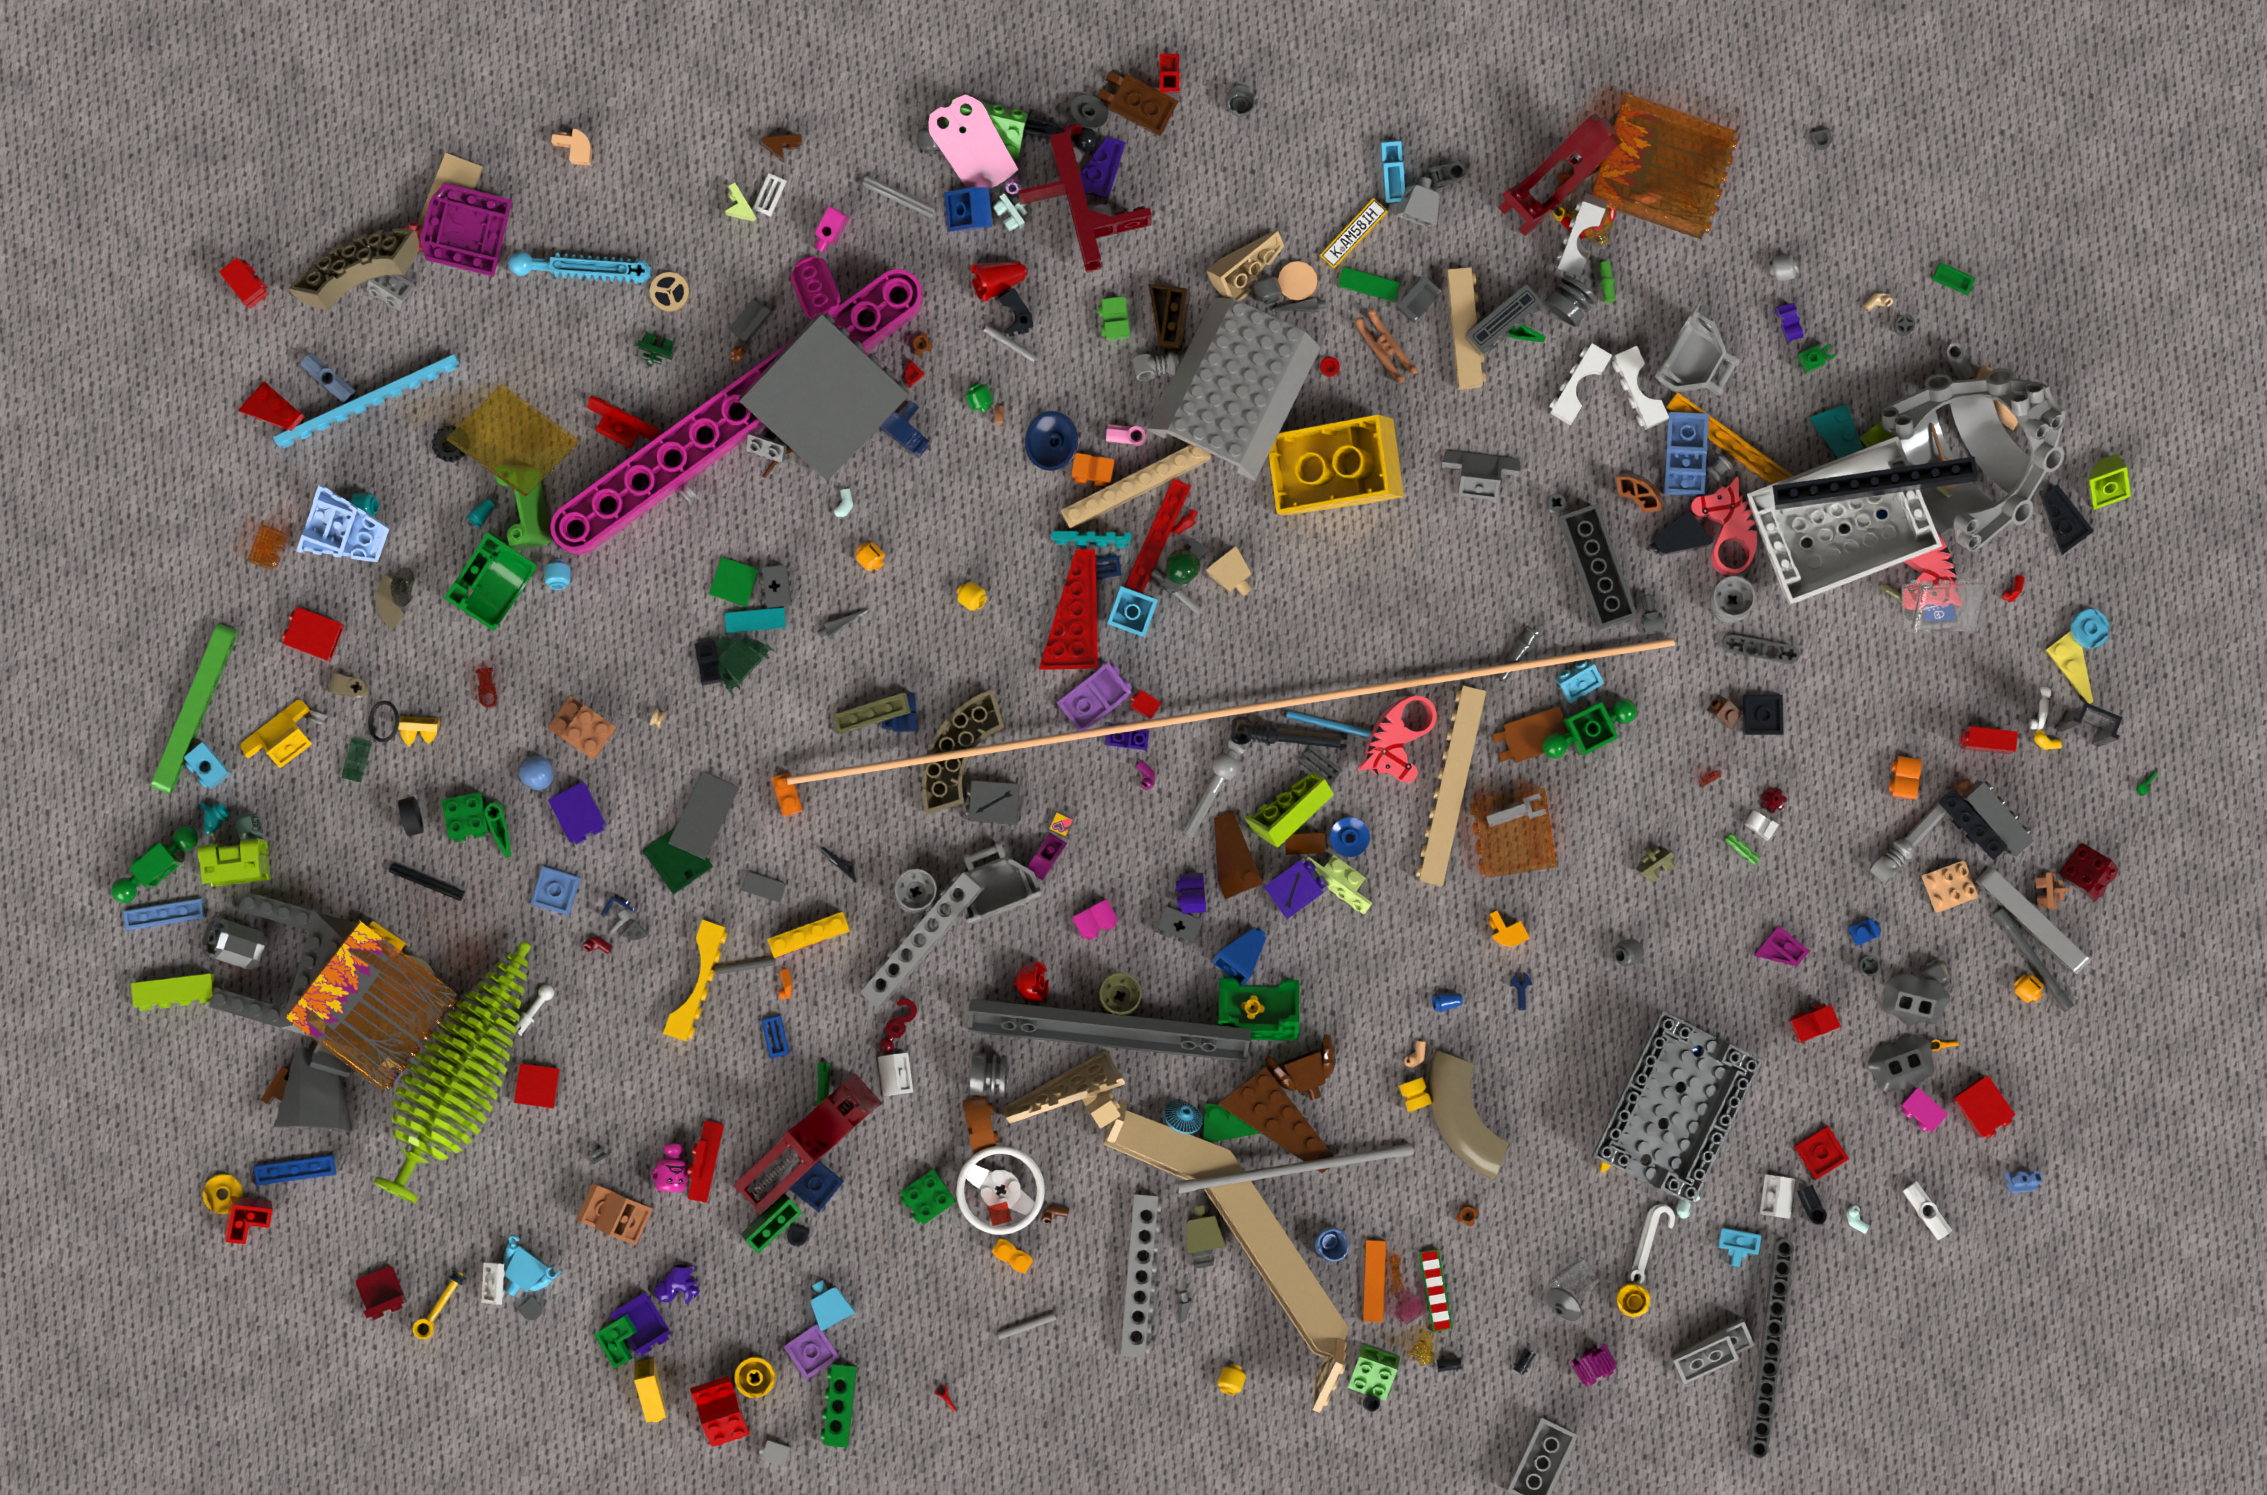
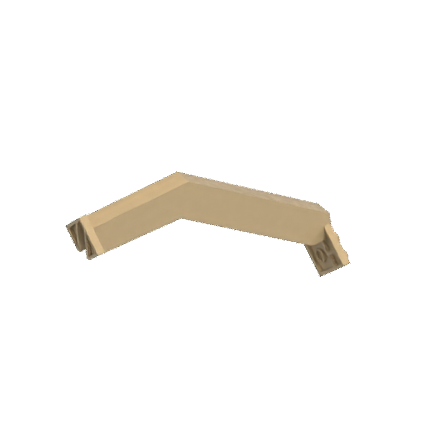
[1103,1100,1349,1413]

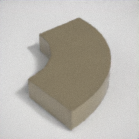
[377,574,405,630]

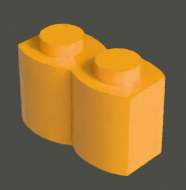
[992,1239,1034,1273]

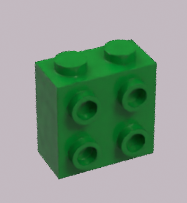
[441,792,490,843]
[900,1169,957,1225]

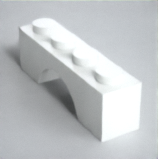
[1550,343,1612,425]
[1612,346,1669,430]

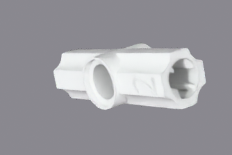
[1902,1181,1952,1240]

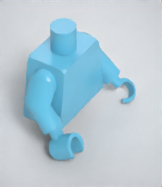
[503,1235,561,1297]

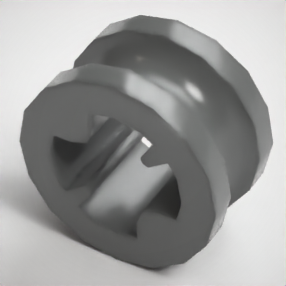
[588,1147,608,1165]

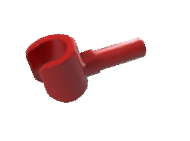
[936,1385,956,1412]

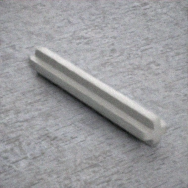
[862,176,935,218]

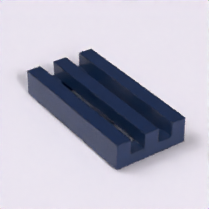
[1096,556,1121,579]

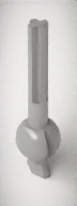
[1182,741,1246,838]

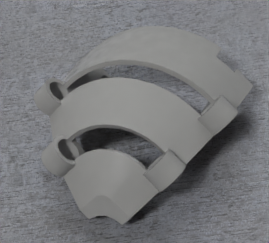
[1881,368,2065,551]

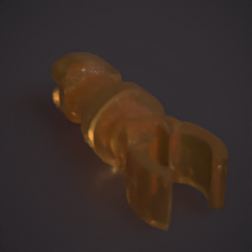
[1390,1255,1404,1295]

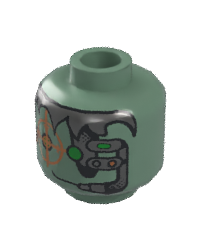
[235,812,263,840]

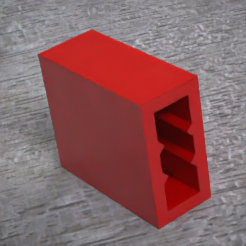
[282,607,345,662]
[1959,726,2018,754]
[1952,1075,2016,1139]

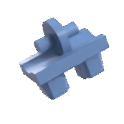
[2004,1170,2043,1194]

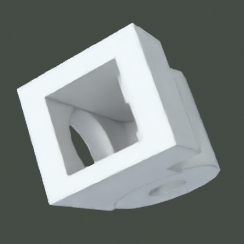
[1744,810,1779,840]

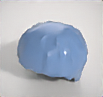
[519,755,554,790]
[1314,1226,1349,1262]

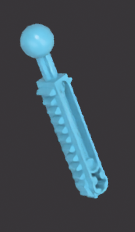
[508,251,651,284]

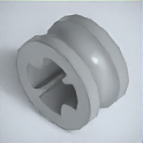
[678,483,697,503]
[308,711,328,726]

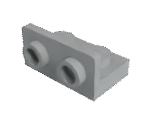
[367,274,415,311]

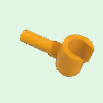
[1931,1039,1959,1051]

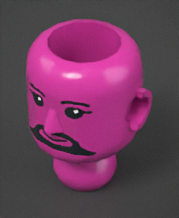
[652,1143,688,1192]

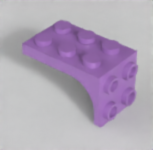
[1057,661,1132,731]

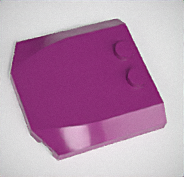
[421,183,512,277]

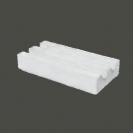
[752,173,787,217]

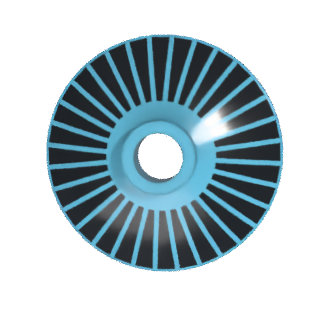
[1164,1100,1202,1134]

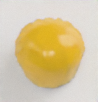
[1616,1283,1651,1318]

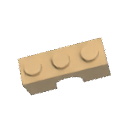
[1082,1090,1121,1129]

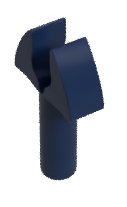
[1510,972,1532,1011]

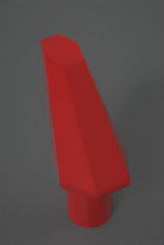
[1171,509,1198,535]

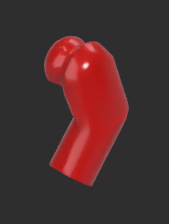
[2002,575,2025,602]

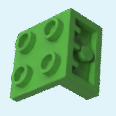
[1348,1343,1401,1401]

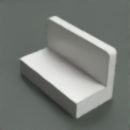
[878,1053,913,1097]
[1760,1174,1795,1219]

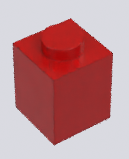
[1129,690,1162,720]

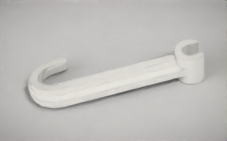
[1627,1204,1675,1284]

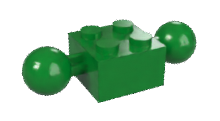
[1542,699,1637,759]
[111,826,199,903]

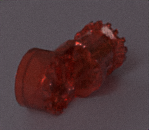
[475,668,498,709]

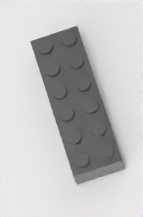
[1558,503,1637,631]

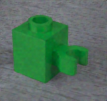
[1797,344,1836,374]

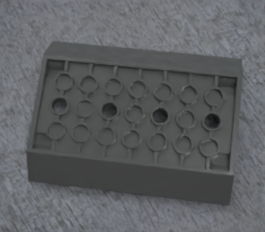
[1592,1010,1763,1205]

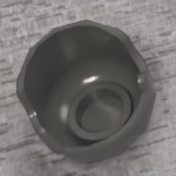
[1225,84,1255,117]

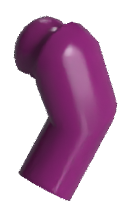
[1136,760,1155,790]

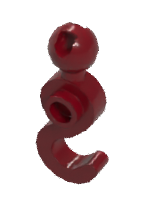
[878,999,917,1054]

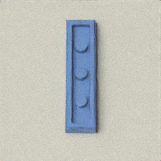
[123,898,206,931]

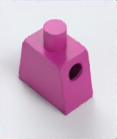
[814,206,851,253]

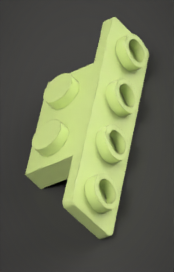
[1307,855,1372,914]

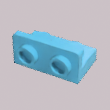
[1555,659,1604,703]

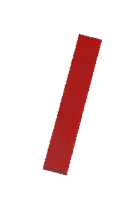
[1124,478,1191,594]

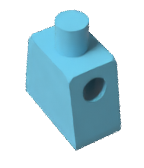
[810,1280,856,1331]

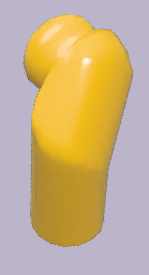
[2034,730,2062,750]

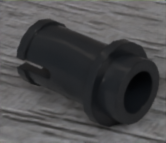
[1513,1348,1536,1375]
[1436,1356,1462,1373]

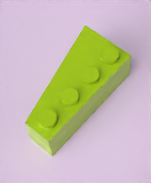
[1245,772,1334,848]

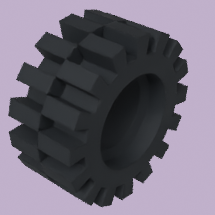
[431,425,469,463]

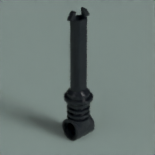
[1231,717,1347,750]

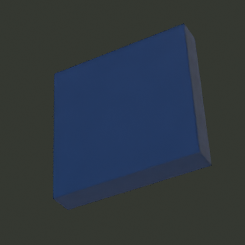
[789,1161,844,1213]

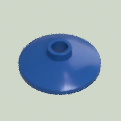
[1330,817,1370,857]

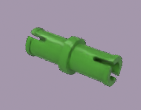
[1598,261,1616,303]

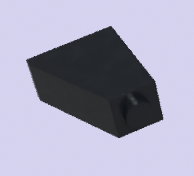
[1649,510,1713,556]

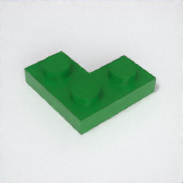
[594,1315,638,1369]

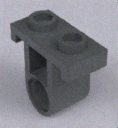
[746,427,787,463]

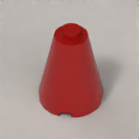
[970,261,1027,303]

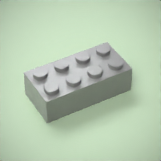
[1505,1416,1578,1495]

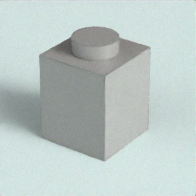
[759,1439,792,1467]

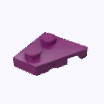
[1754,925,1810,966]

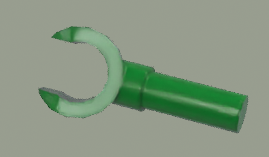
[2136,771,2158,797]

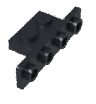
[1939,789,2007,860]

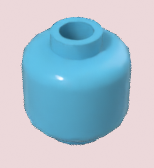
[545,559,571,590]

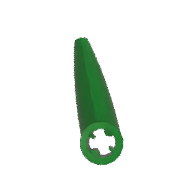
[1508,325,1546,342]
[484,800,511,858]

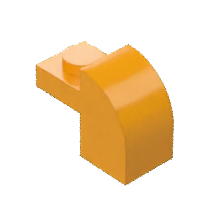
[1488,911,1530,947]

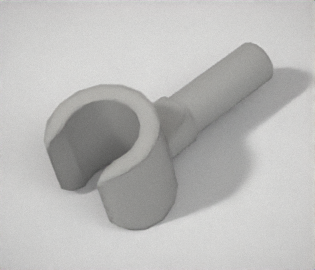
[609,909,632,934]

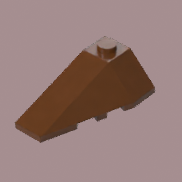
[1214,811,1263,899]

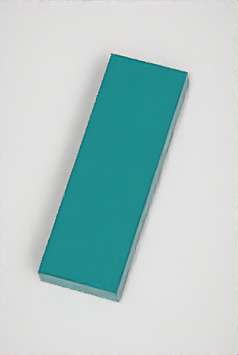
[725,608,786,633]

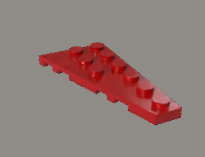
[1039,549,1098,670]

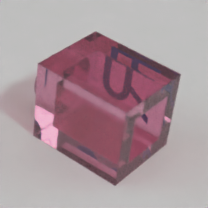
[1394,1295,1427,1325]

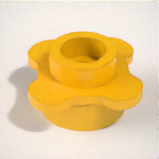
[1241,995,1264,1019]

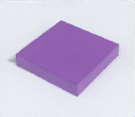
[784,1323,840,1380]

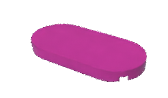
[790,256,841,319]

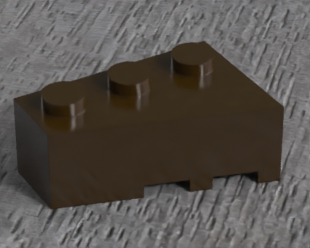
[1148,284,1190,351]

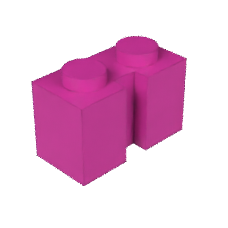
[1899,1087,1948,1132]

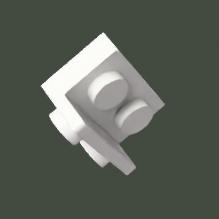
[481,1263,505,1305]

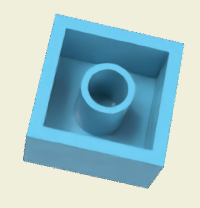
[1106,586,1158,637]

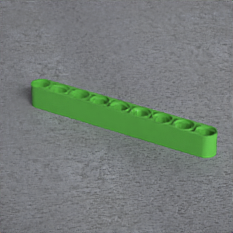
[151,623,238,795]

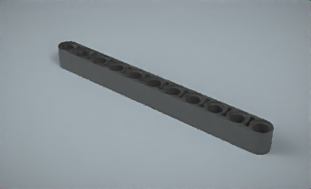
[1748,1238,1794,1458]

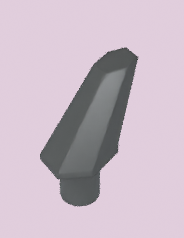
[1178,1290,1192,1324]

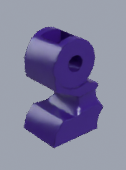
[1774,302,1804,343]

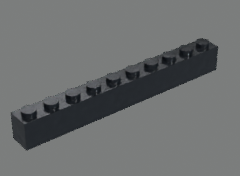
[1772,456,1978,510]

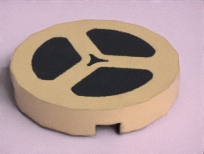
[649,272,690,312]

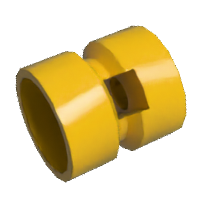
[1399,1077,1432,1112]

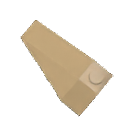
[1206,230,1284,301]

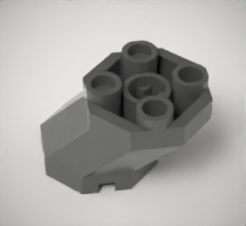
[202,916,268,970]

